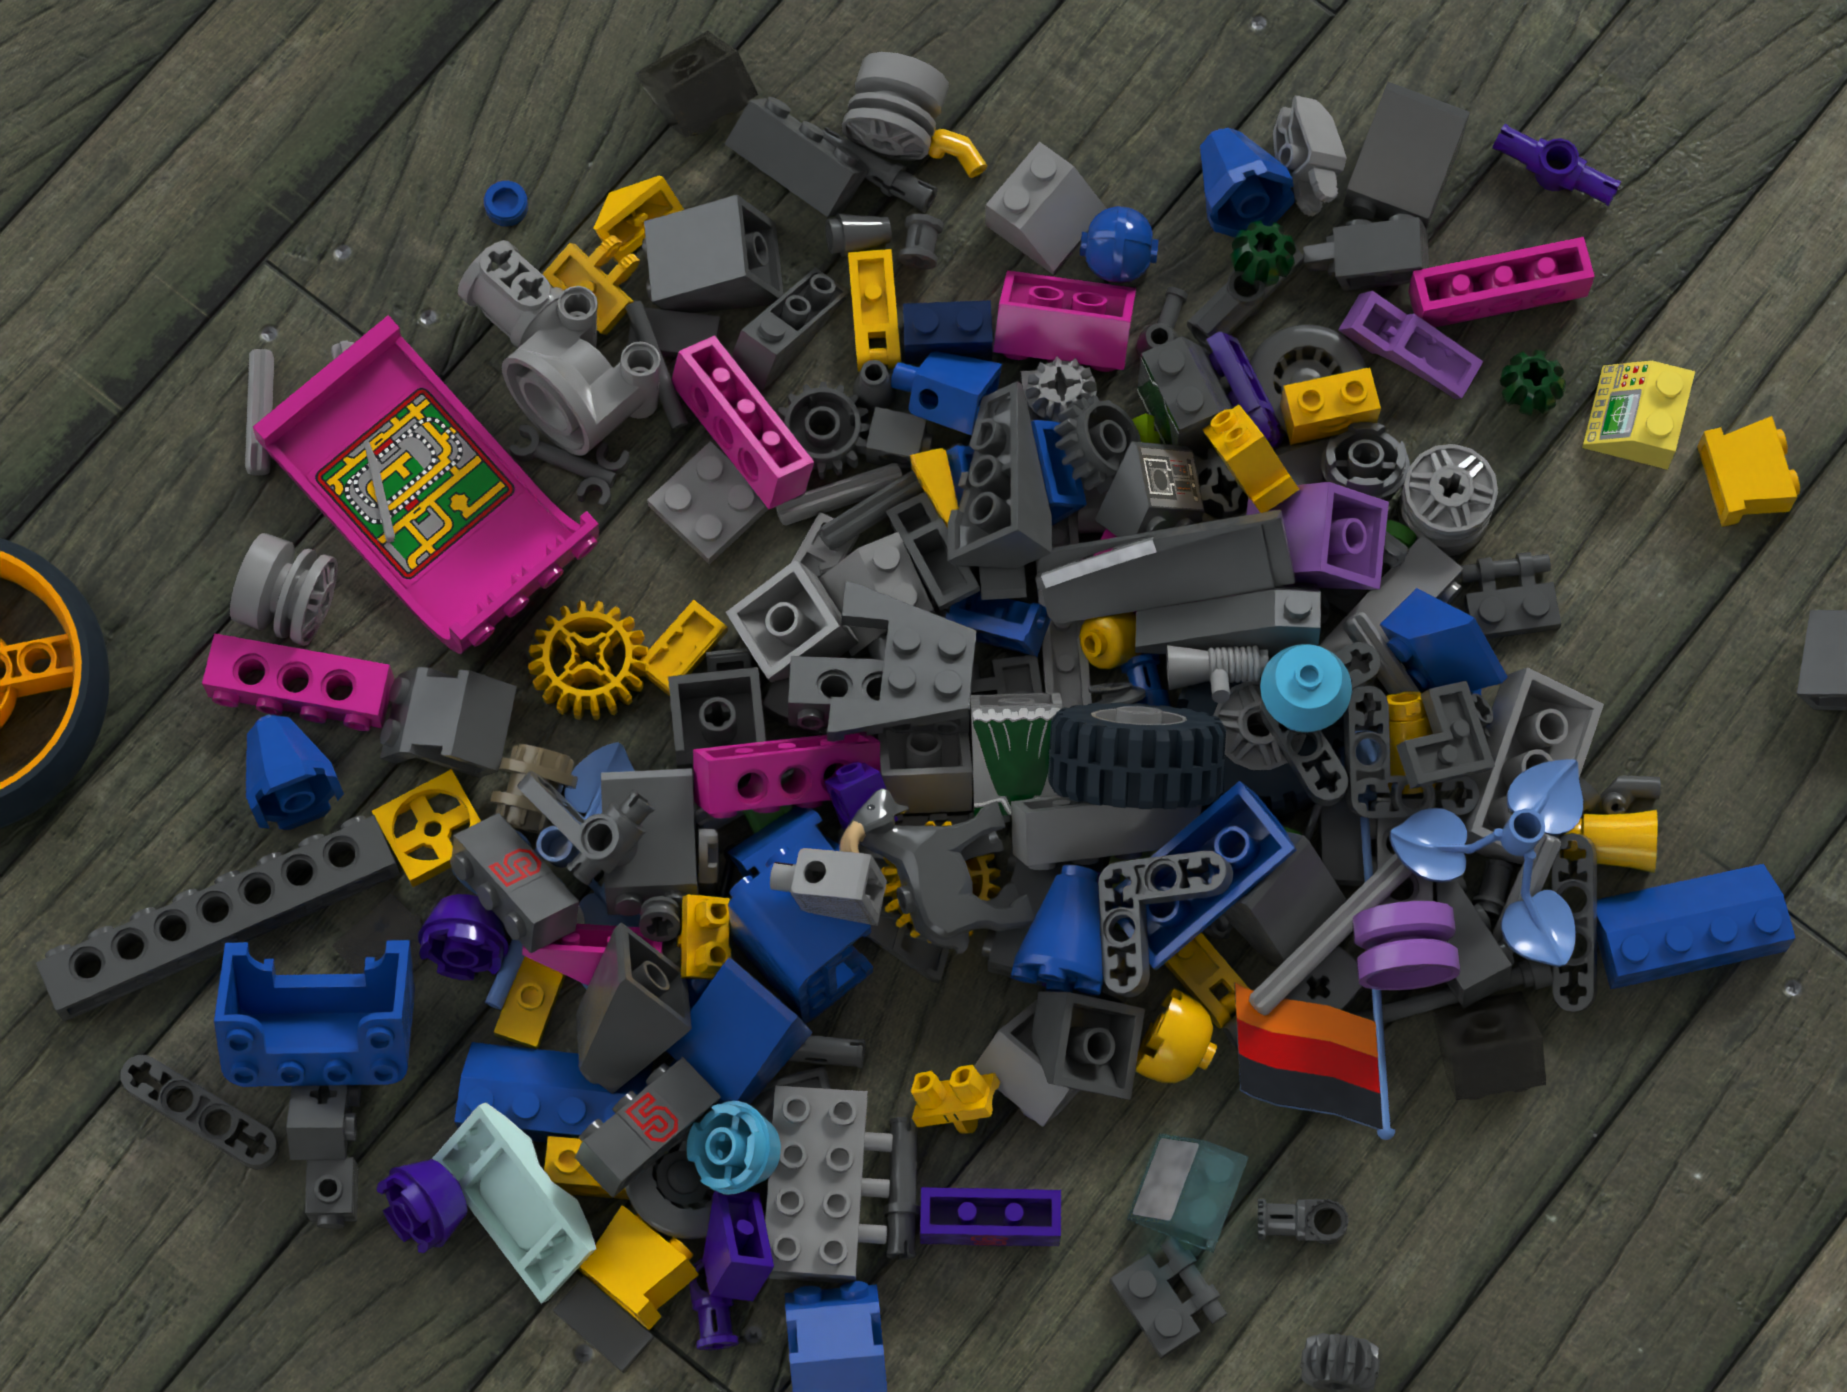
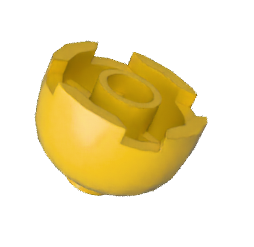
[1135,988,1217,1083]

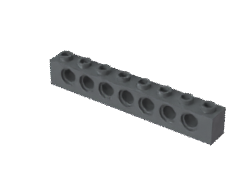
[36,815,400,1022]

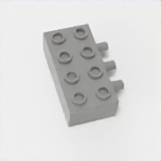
[765,1086,893,1283]

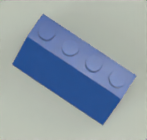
[1112,781,1297,970]
[1597,864,1796,990]
[454,1042,654,1143]

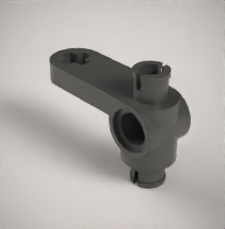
[517,771,655,885]

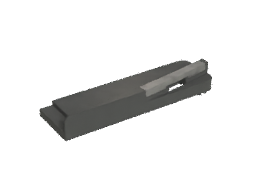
[1036,510,1296,623]

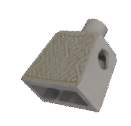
[770,848,887,926]

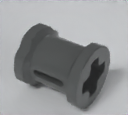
[899,214,944,270]

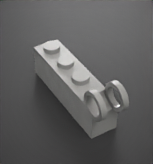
[1319,534,1463,731]
[1011,796,1200,870]

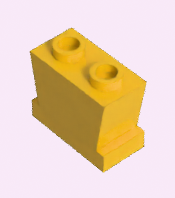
[1202,404,1300,513]
[1697,416,1800,527]
[578,1205,699,1330]

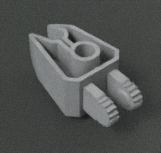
[1273,95,1347,217]

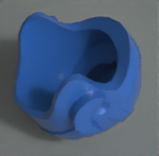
[1079,206,1159,283]

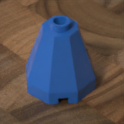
[1200,127,1295,237]
[246,714,344,830]

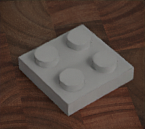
[647,441,769,565]

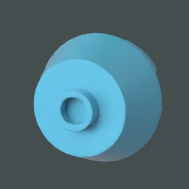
[1260,644,1352,732]
[687,1101,781,1194]

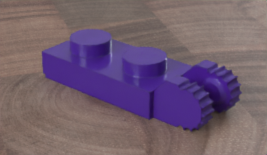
[1207,331,1284,450]

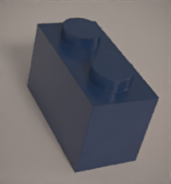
[903,300,993,364]

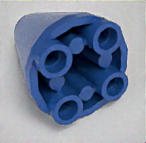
[1010,865,1104,995]

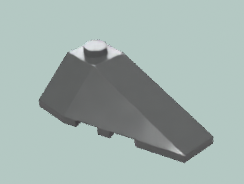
[947,381,1052,569]
[1135,583,1321,659]

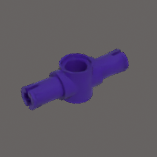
[1492,124,1622,207]

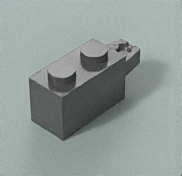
[1303,214,1429,291]

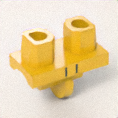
[677,894,731,980]
[911,1065,1000,1134]

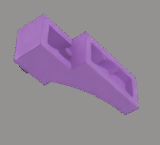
[1338,291,1483,399]

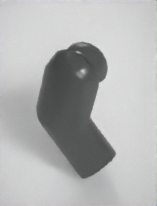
[1599,775,1661,815]

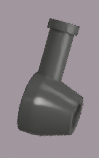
[1136,287,1188,360]

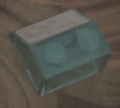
[1127,1133,1249,1253]

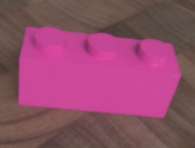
[993,270,1136,372]

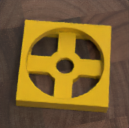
[372,769,481,887]

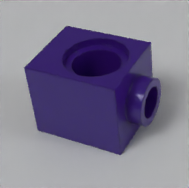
[824,762,898,831]

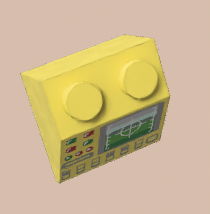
[1582,361,1695,470]

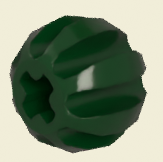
[1230,220,1296,287]
[1500,349,1566,416]

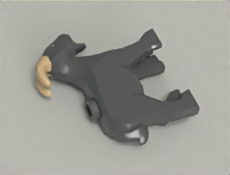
[839,789,1034,954]

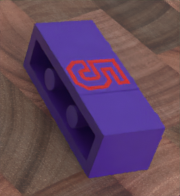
[920,1187,1061,1246]

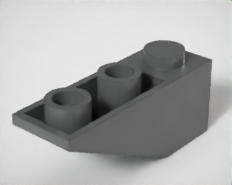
[731,267,849,390]
[1435,875,1515,1009]

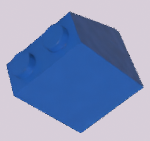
[666,957,813,1105]

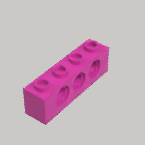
[1408,237,1595,328]
[671,335,814,510]
[202,633,394,731]
[693,731,880,818]

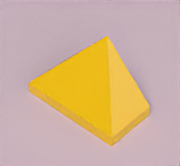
[593,175,684,263]

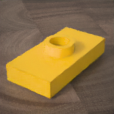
[639,600,728,696]
[493,956,566,1049]

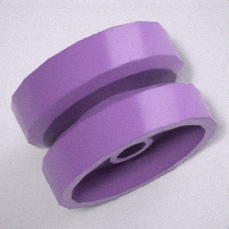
[1352,901,1460,990]

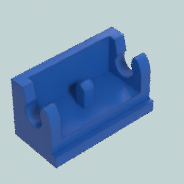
[945,591,1051,657]

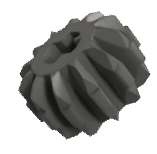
[1300,1333,1380,1392]

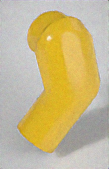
[928,128,987,178]

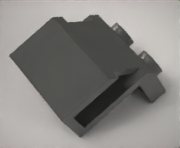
[1797,610,1847,710]
[380,667,517,778]

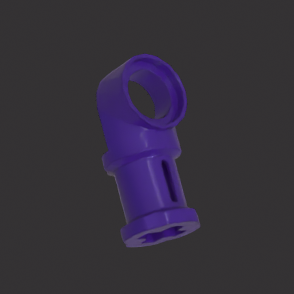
[689,1258,739,1351]

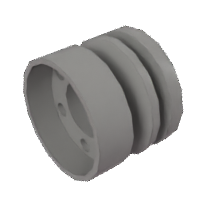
[842,52,949,161]
[1397,444,1498,556]
[230,533,338,646]

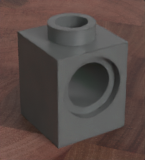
[866,407,934,472]

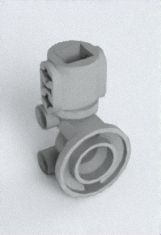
[458,240,661,456]

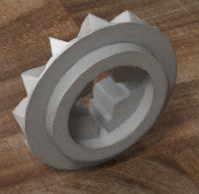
[1026,356,1097,422]

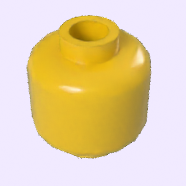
[1079,612,1142,669]

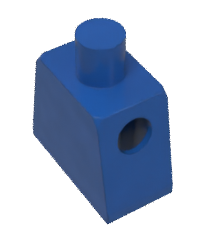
[891,351,1002,435]

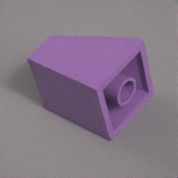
[1246,482,1389,590]

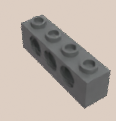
[788,656,971,735]

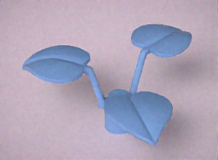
[452,742,641,927]
[1389,759,1583,967]

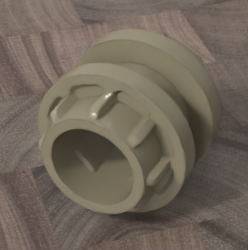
[490,743,578,834]

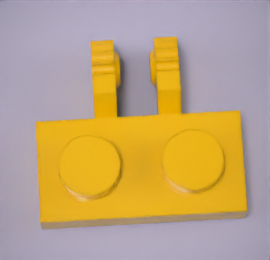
[542,235,640,335]

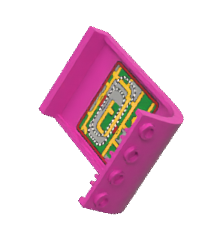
[253,315,599,654]

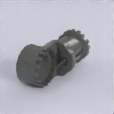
[1258,1199,1349,1245]

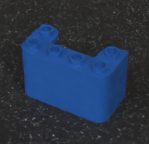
[728,842,873,1023]
[214,940,415,1087]

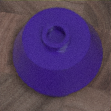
[418,894,509,980]
[376,1159,467,1253]

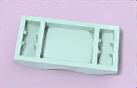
[432,1102,596,1304]

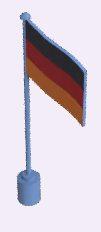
[1234,731,1395,1140]

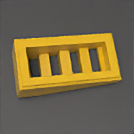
[910,448,959,528]

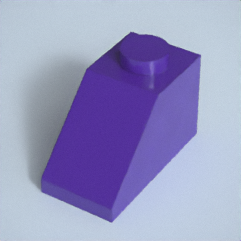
[703,1191,774,1301]

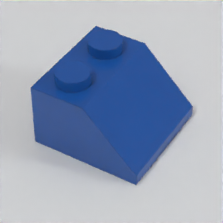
[1380,588,1508,692]

